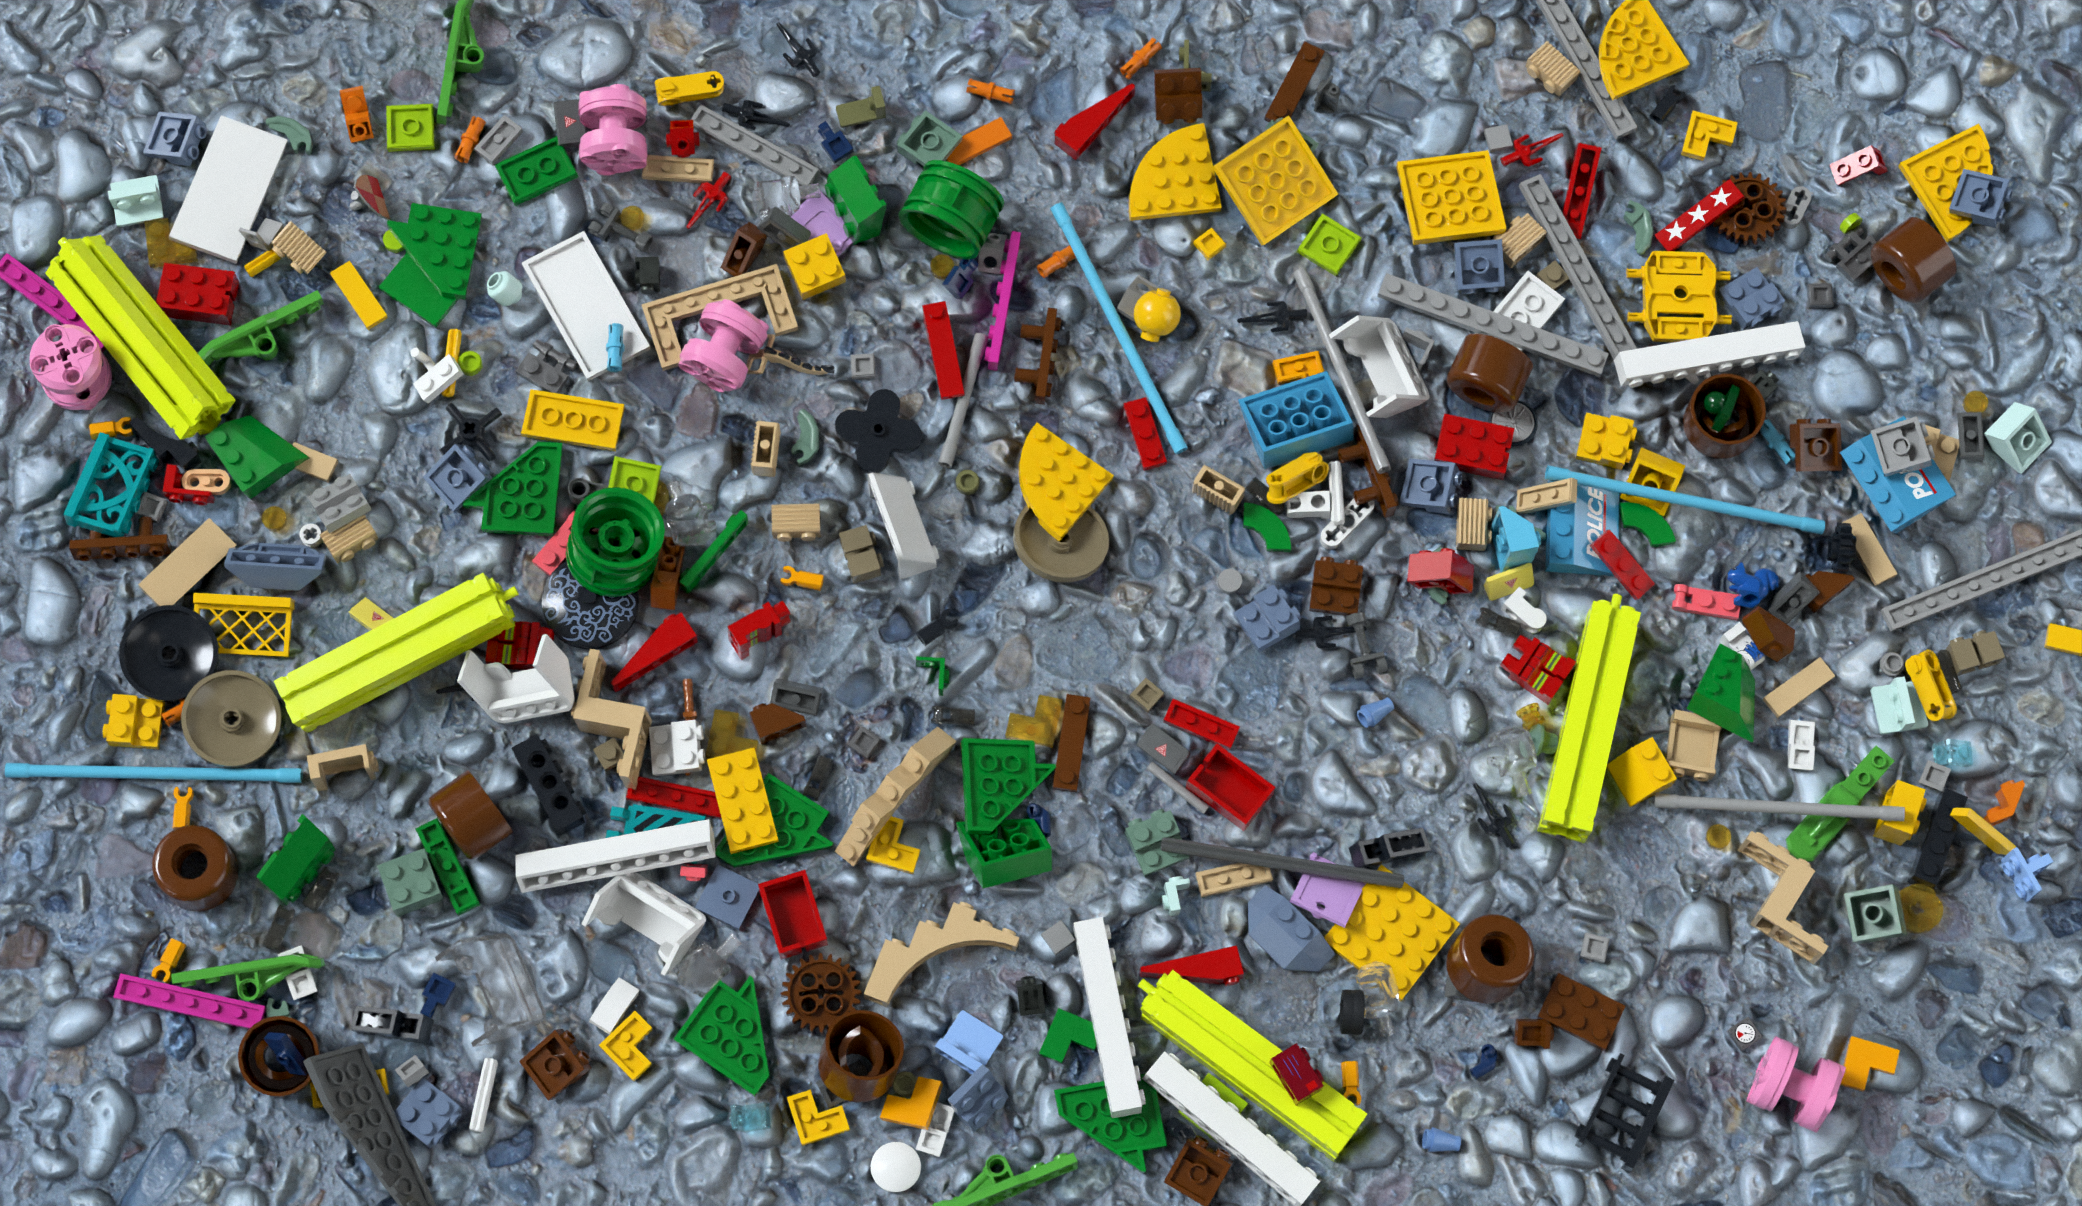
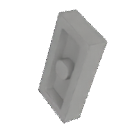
[474,115,523,165]

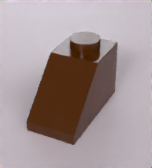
[720,222,768,277]
[1805,571,1855,613]
[1742,606,1795,662]
[749,703,806,745]

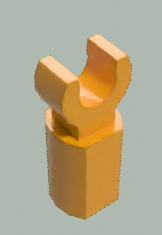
[89,417,133,440]
[780,566,824,591]
[172,787,194,830]
[151,938,186,984]
[1341,1061,1361,1105]

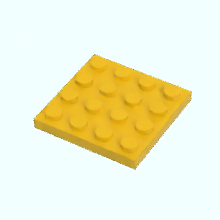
[1212,116,1338,245]
[1396,150,1507,245]
[1324,864,1460,1002]

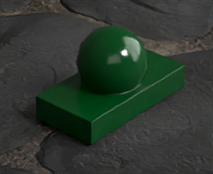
[1704,385,1740,432]

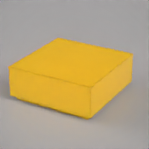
[1193,227,1227,261]

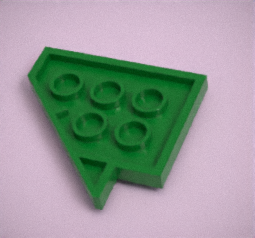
[387,203,482,300]
[463,441,563,536]
[961,738,1056,834]
[715,773,833,868]
[674,976,770,1097]
[1054,1073,1167,1173]

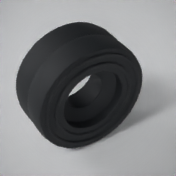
[1340,989,1365,1035]

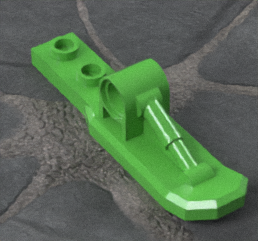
[437,0,484,125]
[198,290,324,366]
[1785,745,1894,862]
[171,953,325,1001]
[932,1152,1078,1206]

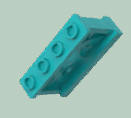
[63,432,159,537]

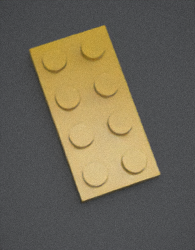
[521,389,625,452]
[707,748,779,854]

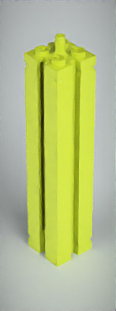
[45,235,236,440]
[274,573,519,733]
[1537,594,1641,843]
[1138,970,1367,1162]

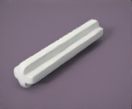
[1328,461,1345,526]
[469,1058,498,1132]

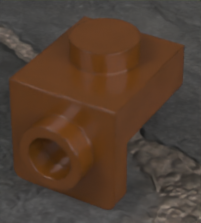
[1514,1019,1554,1049]

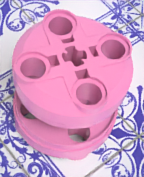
[578,84,648,176]
[678,299,769,393]
[30,324,112,410]
[1746,1036,1846,1133]

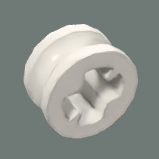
[300,524,322,548]

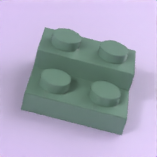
[897,110,963,166]
[1125,809,1190,877]

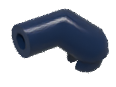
[1026,803,1051,838]
[1470,1044,1497,1080]

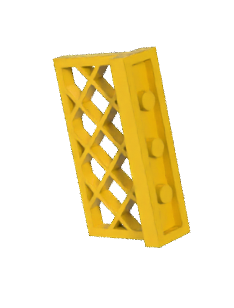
[193,593,295,657]

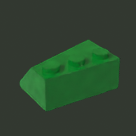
[825,155,887,244]
[204,415,309,500]
[1686,643,1755,743]
[256,814,336,906]
[956,819,1052,889]

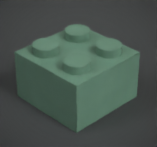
[377,848,444,917]
[1844,884,1907,944]

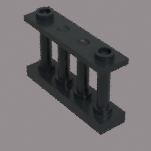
[1574,1053,1675,1173]

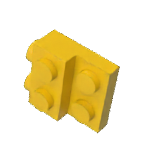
[1575,412,1637,470]
[103,694,165,749]

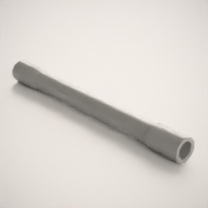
[938,333,988,468]

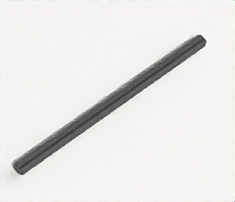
[1161,837,1404,888]

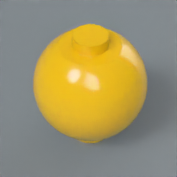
[1134,288,1181,342]

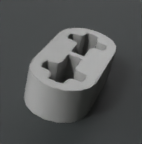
[1780,186,1812,229]

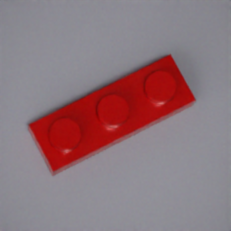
[1123,397,1167,471]
[1590,529,1655,600]
[1163,699,1240,750]

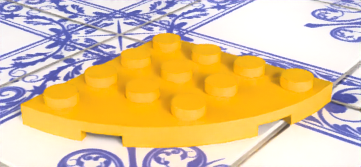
[1599,0,1690,100]
[1128,123,1222,221]
[1898,124,1993,242]
[1019,422,1114,542]

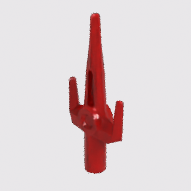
[1500,133,1564,167]
[686,172,731,229]

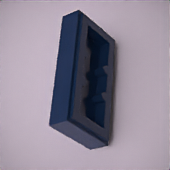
[264,1032,308,1075]

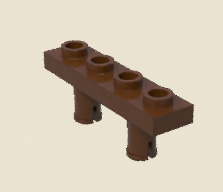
[1014,308,1061,405]
[1338,424,1398,518]
[69,516,172,561]

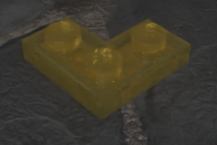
[144,218,198,268]
[1005,695,1063,748]
[706,709,759,759]

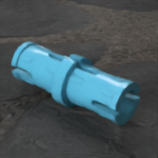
[606,323,625,372]
[1759,419,1795,465]

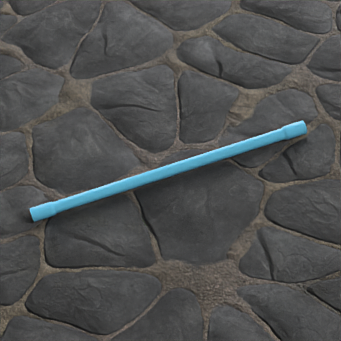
[1050,202,1188,454]
[1545,465,1825,535]
[5,763,303,783]

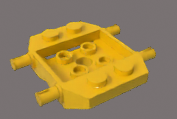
[1626,251,1732,342]

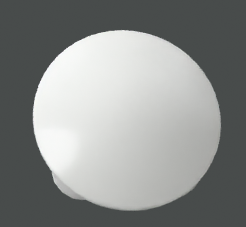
[871,1142,921,1192]

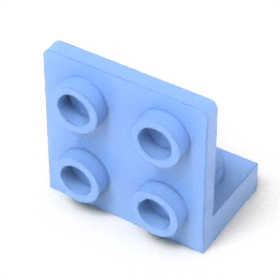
[935,1010,1003,1075]

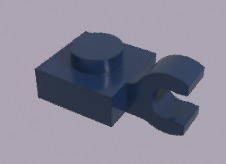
[818,121,854,164]
[942,259,979,299]
[420,973,456,1019]

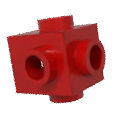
[666,120,700,158]

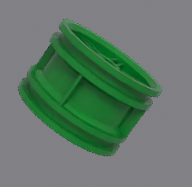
[898,160,1004,259]
[565,487,665,597]

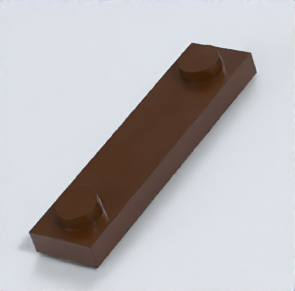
[1264,41,1325,122]
[1053,694,1091,793]

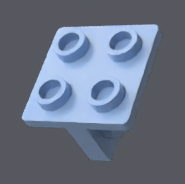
[2001,847,2053,902]

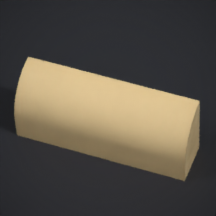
[138,518,237,606]

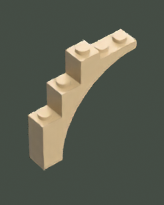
[835,727,957,866]
[864,902,1019,1007]

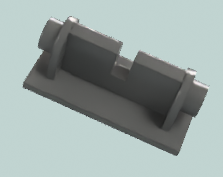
[1314,75,1341,113]

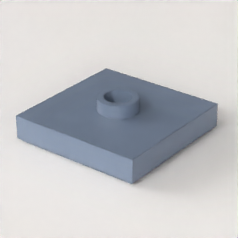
[695,864,759,931]

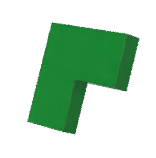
[1039,1008,1097,1064]

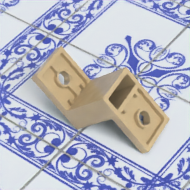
[571,649,652,790]
[1738,831,1829,965]

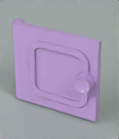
[789,189,853,257]
[1289,852,1366,928]

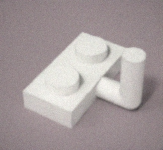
[411,348,464,403]

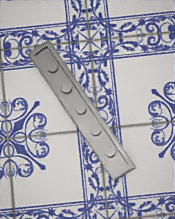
[690,104,820,191]

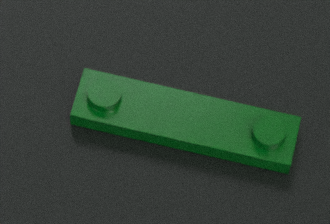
[680,510,749,594]
[415,818,480,916]

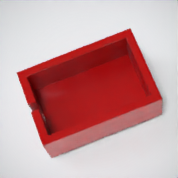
[156,263,239,326]
[1434,414,1515,480]
[1186,743,1275,831]
[758,870,828,960]

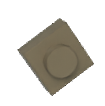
[1536,260,1570,291]
[1130,678,1164,713]
[593,737,624,772]

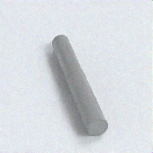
[1147,762,1209,814]

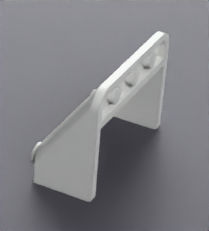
[867,472,939,579]

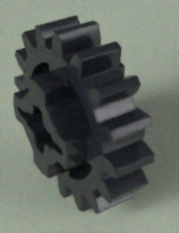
[1827,522,1857,574]

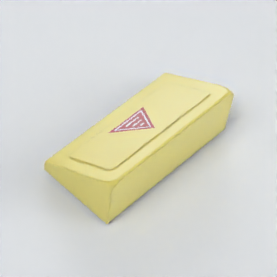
[1484,563,1534,601]
[348,597,394,631]

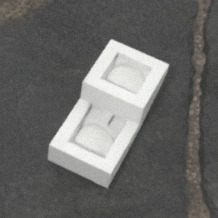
[1788,720,1815,770]
[278,945,318,1000]
[589,977,640,1035]
[916,1102,955,1157]

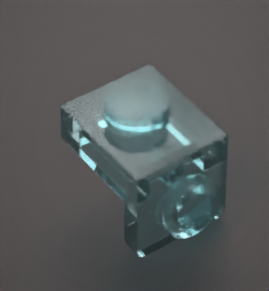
[1932,739,1973,767]
[729,1102,771,1133]

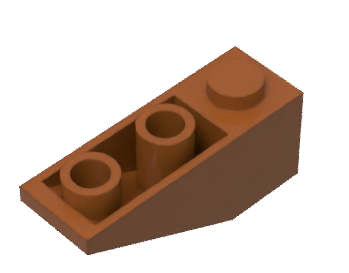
[651,536,687,610]

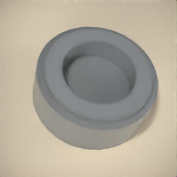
[1218,569,1242,594]

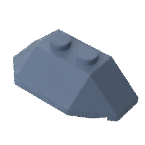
[224,543,326,591]
[1248,886,1336,972]

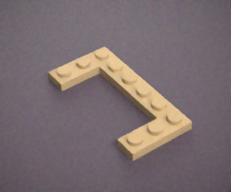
[641,264,798,371]

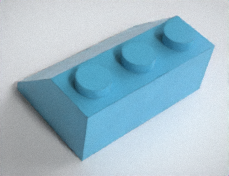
[1490,506,1541,572]

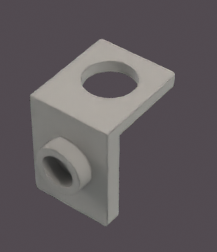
[238,218,285,251]
[978,233,1007,274]
[1116,275,1158,322]
[1403,327,1435,372]

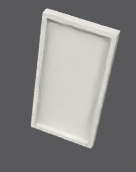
[169,115,288,264]
[522,231,651,381]

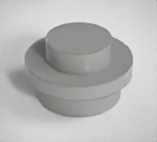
[1880,652,1904,676]

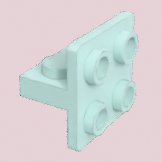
[108,175,164,227]
[1870,676,1928,734]

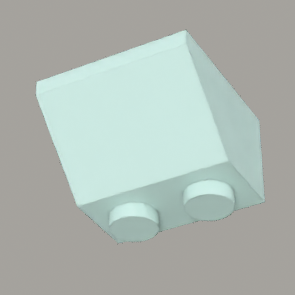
[1984,402,2052,474]

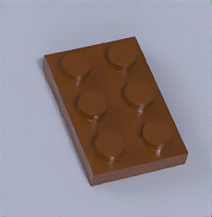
[1537,973,1626,1051]

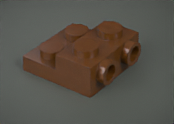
[1154,68,1203,124]
[1790,419,1842,472]
[1309,557,1363,616]
[519,1029,592,1101]
[1164,1135,1234,1206]

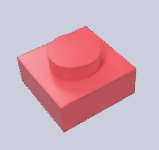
[680,863,708,881]

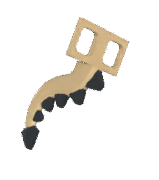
[746,334,835,375]

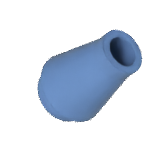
[1357,697,1394,728]
[1422,1127,1461,1152]

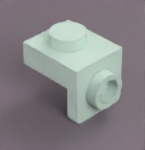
[1162,876,1190,916]

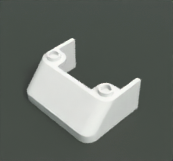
[1329,315,1430,418]
[457,634,575,723]
[582,872,706,976]

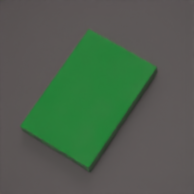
[494,136,578,206]
[379,253,459,328]

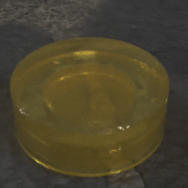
[620,206,644,231]
[930,254,954,279]
[1963,391,1988,413]
[262,506,287,532]
[1705,824,1731,850]

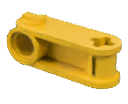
[654,71,724,106]
[1266,452,1329,504]
[1905,649,1957,721]

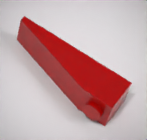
[1054,83,1135,160]
[1562,143,1602,239]
[922,301,965,400]
[611,612,698,693]
[1139,945,1244,986]

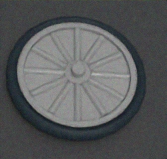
[1488,400,1538,447]

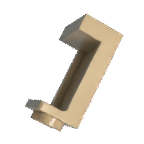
[1665,709,1722,782]
[307,744,379,791]

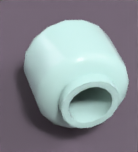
[487,271,522,306]

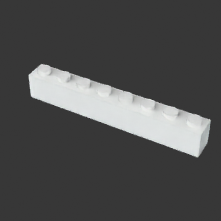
[1614,321,1805,388]
[515,819,716,893]
[1073,917,1146,1118]
[1142,1051,1320,1206]

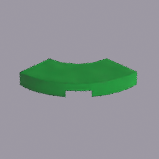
[1243,502,1291,552]
[1619,502,1676,547]

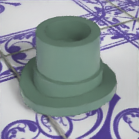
[1525,724,1558,758]

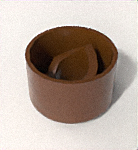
[1871,217,1957,303]
[1447,334,1533,413]
[1683,374,1766,459]
[428,770,514,860]
[152,825,238,912]
[1446,914,1535,1004]
[818,1010,904,1103]
[238,1016,321,1097]

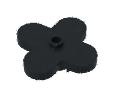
[835,389,922,474]

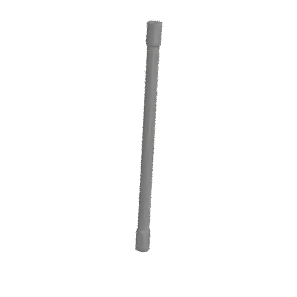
[1293,268,1391,474]
[1655,793,1905,822]

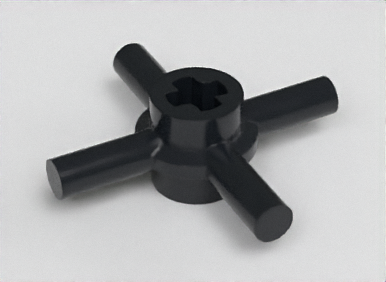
[439,403,502,462]

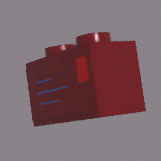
[1269,1043,1324,1106]

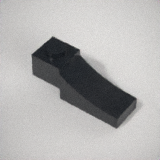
[129,416,202,472]
[1349,828,1431,869]
[350,1006,434,1044]

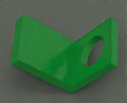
[916,656,949,696]

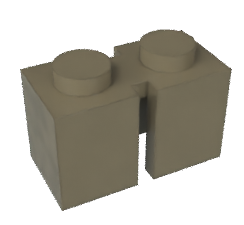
[839,525,884,584]
[1944,630,2005,677]

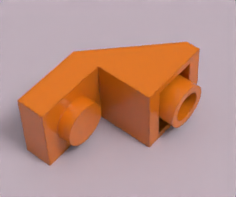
[339,86,374,143]
[1983,780,2025,826]

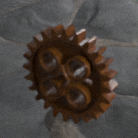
[1713,172,1787,245]
[781,953,862,1035]

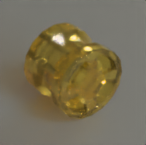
[1516,703,1546,731]

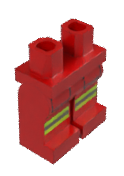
[727,601,791,660]
[485,621,554,670]
[1500,635,1576,705]

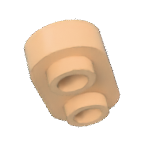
[181,469,231,495]

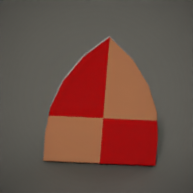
[350,174,391,220]

